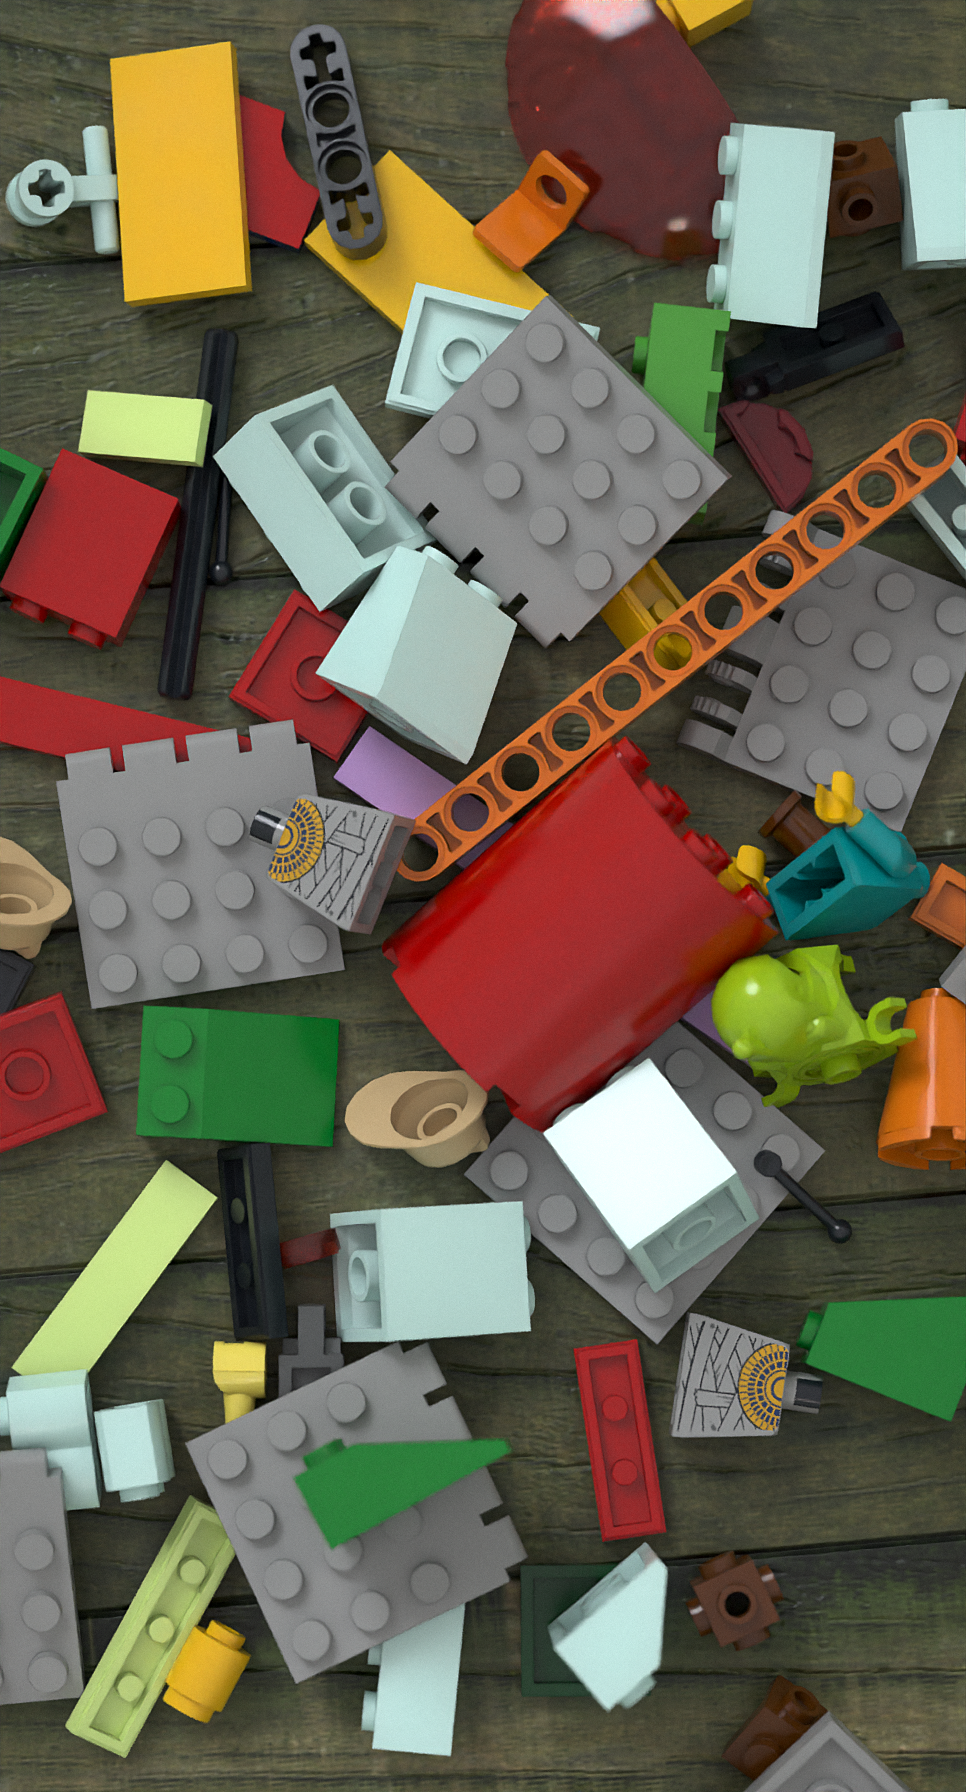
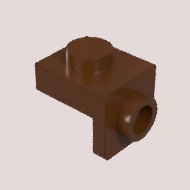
[721,1675,828,1781]

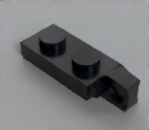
[725,291,905,402]

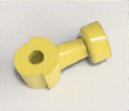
[213,1341,267,1424]

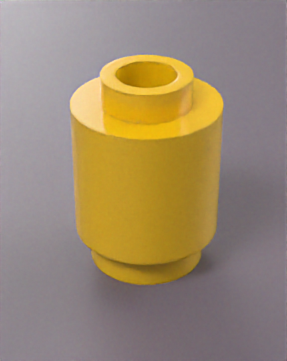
[163,1620,251,1723]

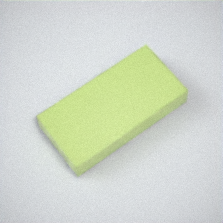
[78,390,212,467]

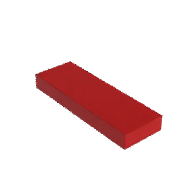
[573,1339,666,1542]

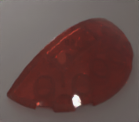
[505,0,739,261]

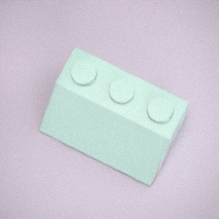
[706,123,835,328]
[213,385,437,612]
[547,1542,667,1711]

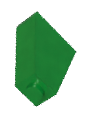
[795,1296,966,1422]

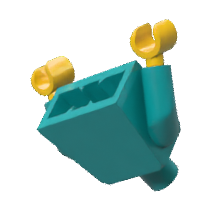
[727,771,930,941]

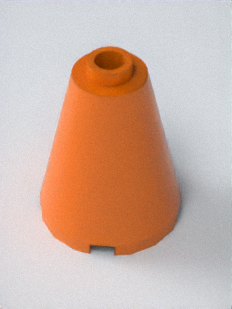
[876,988,966,1170]

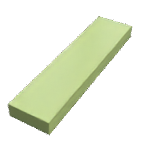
[11,1160,218,1376]
[65,1495,236,1758]

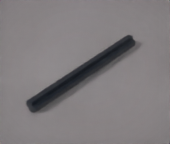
[157,328,239,701]

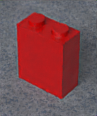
[0,448,181,650]

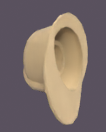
[0,837,72,959]
[345,1070,490,1168]

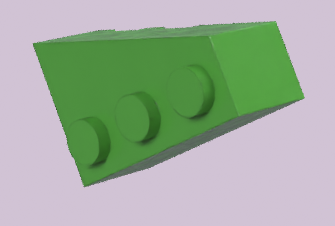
[631,303,731,525]

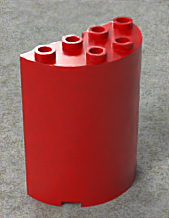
[382,736,779,1133]

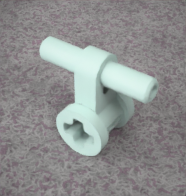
[6,126,120,254]

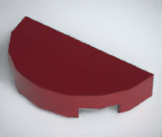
[717,400,813,514]

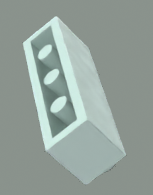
[361,1603,465,1756]

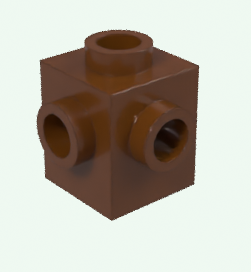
[826,136,903,238]
[685,1550,784,1651]

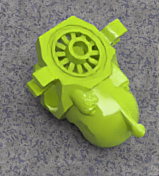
[711,944,917,1108]

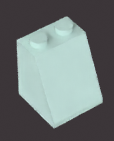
[895,99,966,271]
[315,545,517,764]
[543,1058,759,1293]
[330,1201,535,1342]

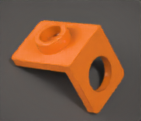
[473,150,590,272]

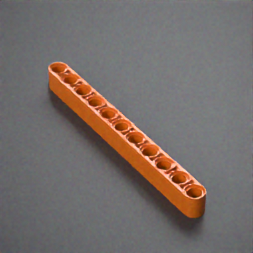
[396,418,958,881]

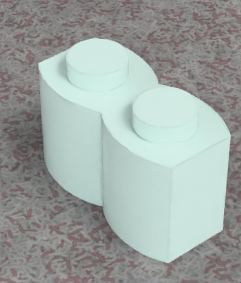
[0,1369,102,1510]
[94,1399,176,1502]

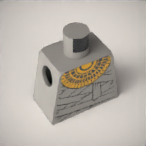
[250,793,416,935]
[669,1312,823,1438]

